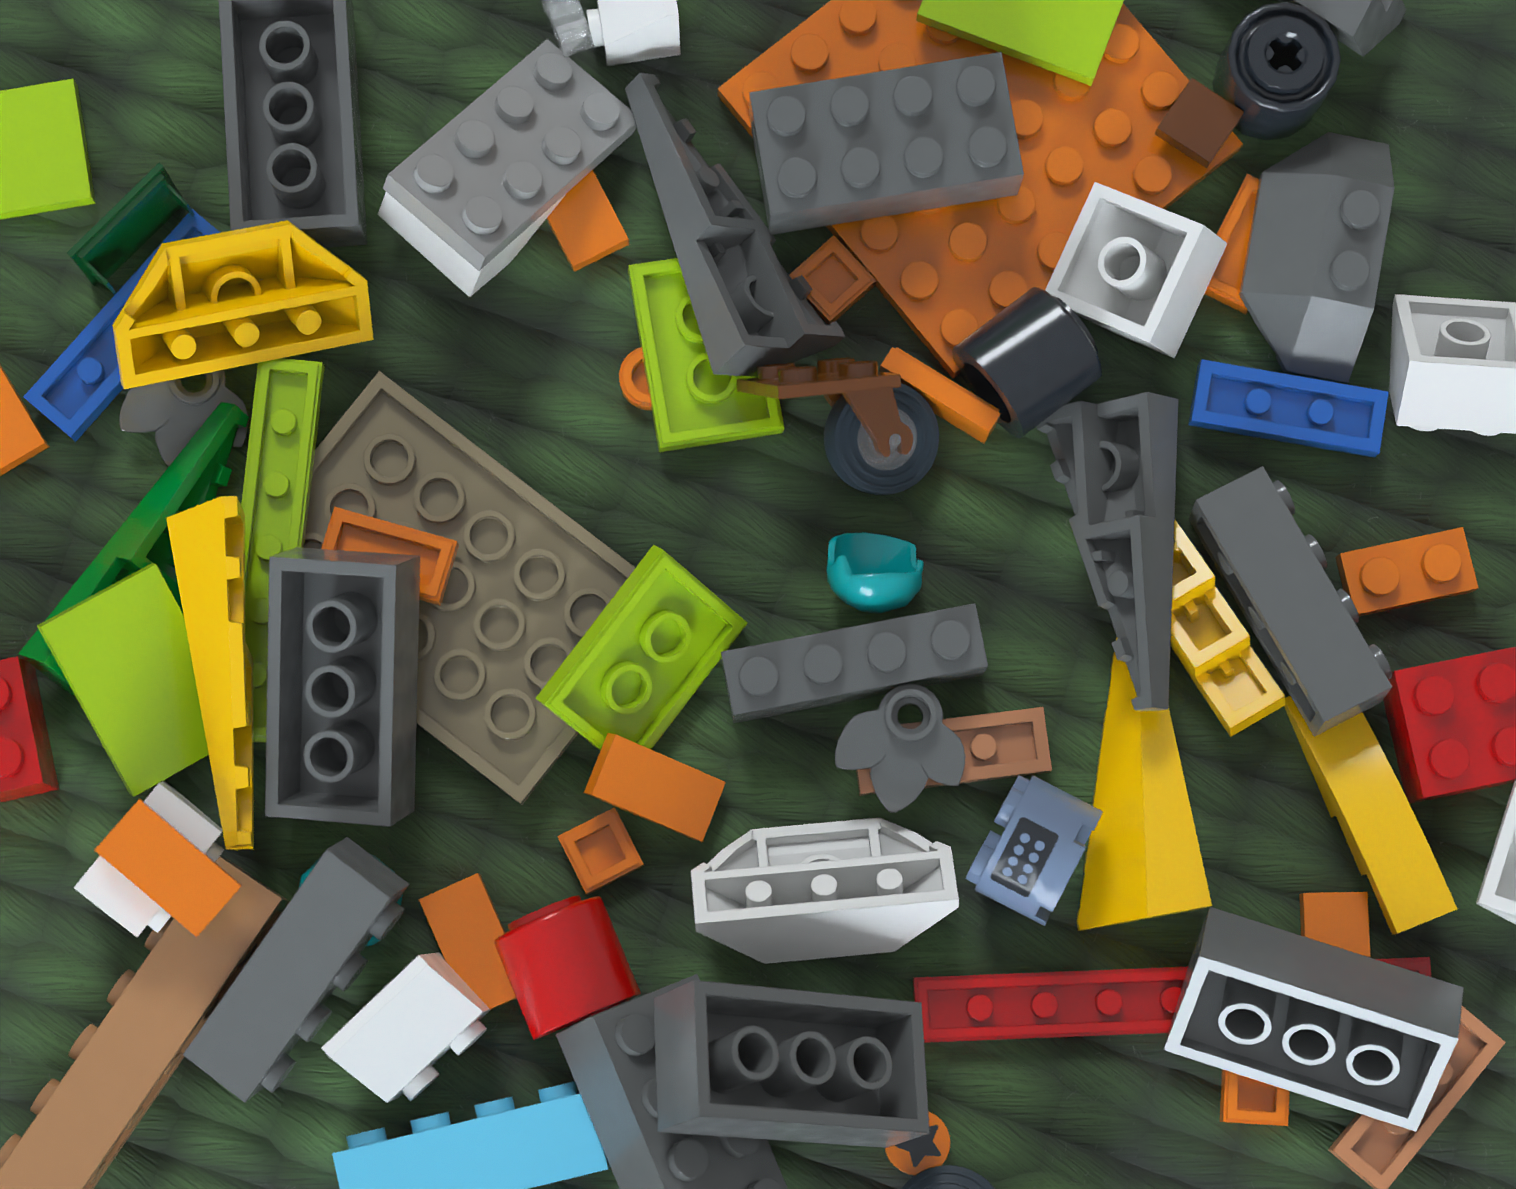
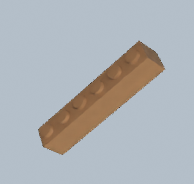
[0,856,290,1189]

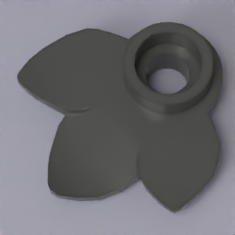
[119,370,248,467]
[835,684,965,813]

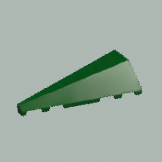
[18,402,249,697]

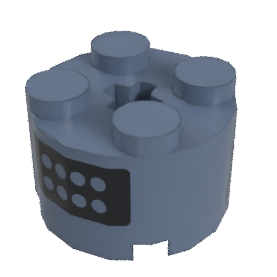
[965,775,1103,926]

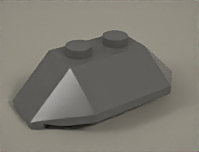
[1239,132,1395,384]

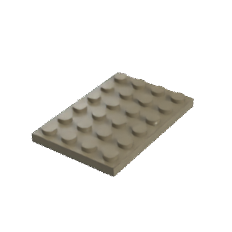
[304,371,635,805]

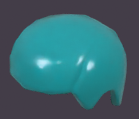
[827,532,924,614]

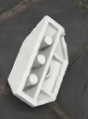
[691,818,959,964]

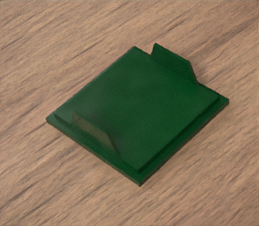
[67,162,195,294]

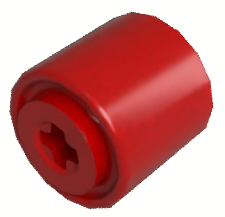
[494,895,641,1040]

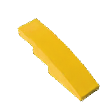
[1170,520,1285,737]
[1284,696,1457,935]

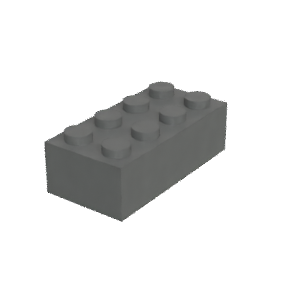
[219,0,367,248]
[749,52,1024,235]
[265,547,420,826]
[556,974,788,1189]
[654,980,930,1148]

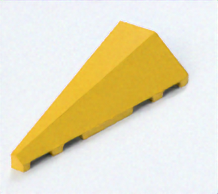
[166,496,254,850]
[1076,636,1212,931]

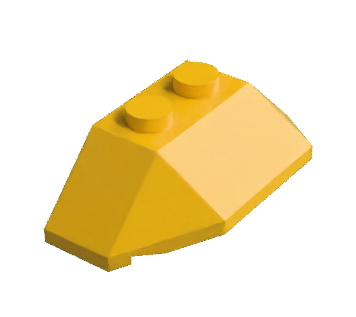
[112,220,374,389]

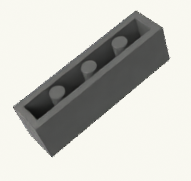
[1188,466,1392,737]
[721,603,988,723]
[183,837,409,1103]

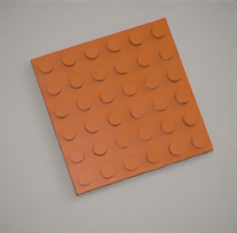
[717,0,1243,378]

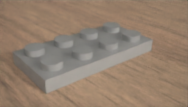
[383,39,637,271]

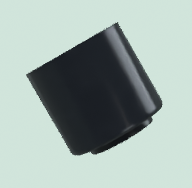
[1212,2,1341,141]
[952,287,1102,439]

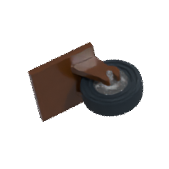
[737,357,939,495]

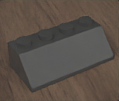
[1164,907,1464,1132]

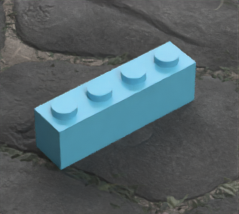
[332,1081,610,1189]

